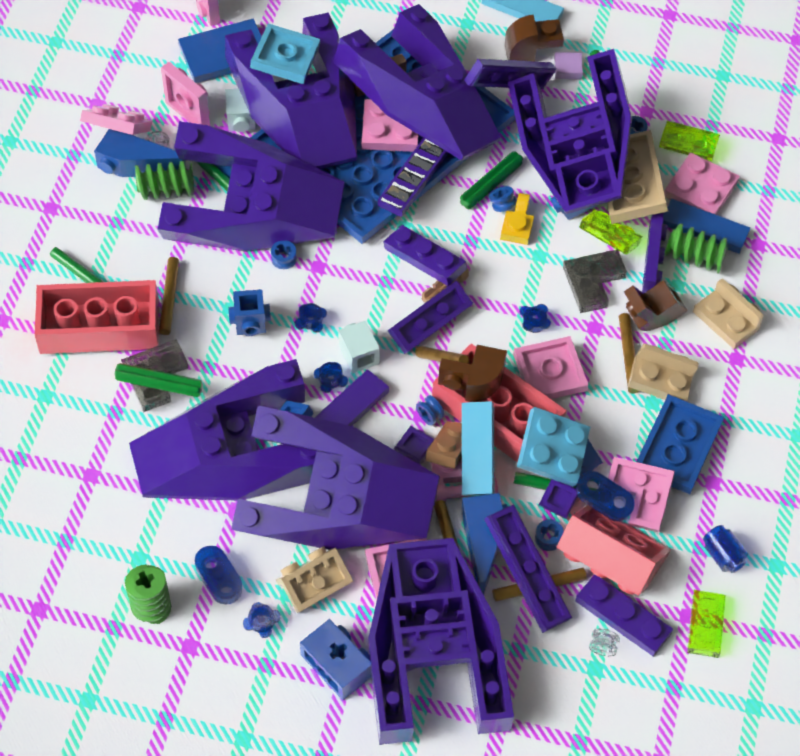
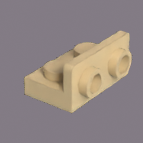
[693,278,763,349]
[627,343,699,402]
[275,546,354,613]

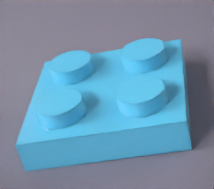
[250,23,320,84]
[517,407,590,487]

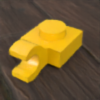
[500,193,534,245]

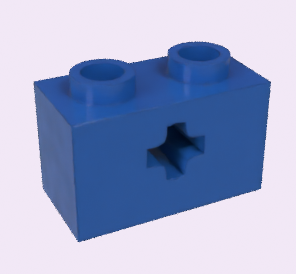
[300,618,372,701]

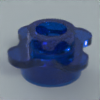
[295,303,327,333]
[519,304,551,333]
[314,362,348,393]
[243,602,281,638]

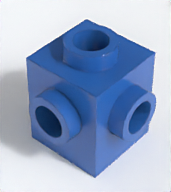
[228,289,271,336]

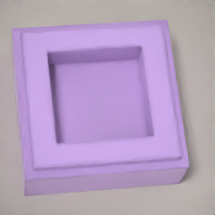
[554,52,583,79]

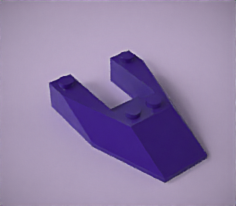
[333,4,501,160]
[225,12,357,169]
[507,48,632,214]
[157,121,345,252]
[129,359,316,501]
[231,406,440,550]
[368,538,514,745]

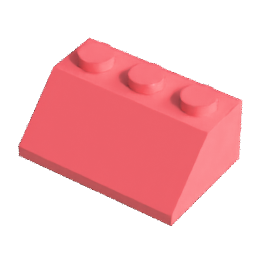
[556,503,672,596]

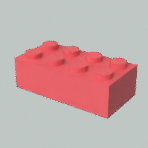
[34,280,159,354]
[432,343,567,463]

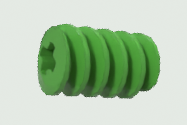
[135,161,194,200]
[664,223,728,274]
[125,564,172,624]

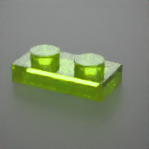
[659,120,720,161]
[579,210,643,255]
[687,590,726,658]

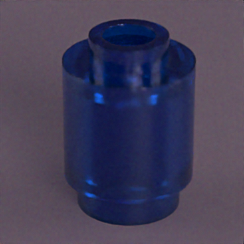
[703,525,748,573]

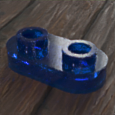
[576,471,635,521]
[194,545,243,604]

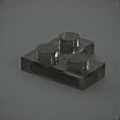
[563,249,627,314]
[121,339,188,413]

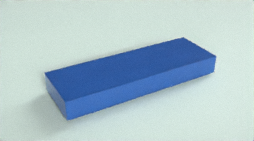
[663,198,751,254]

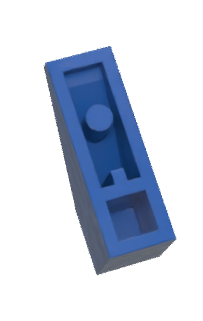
[94,129,186,177]
[461,493,508,595]

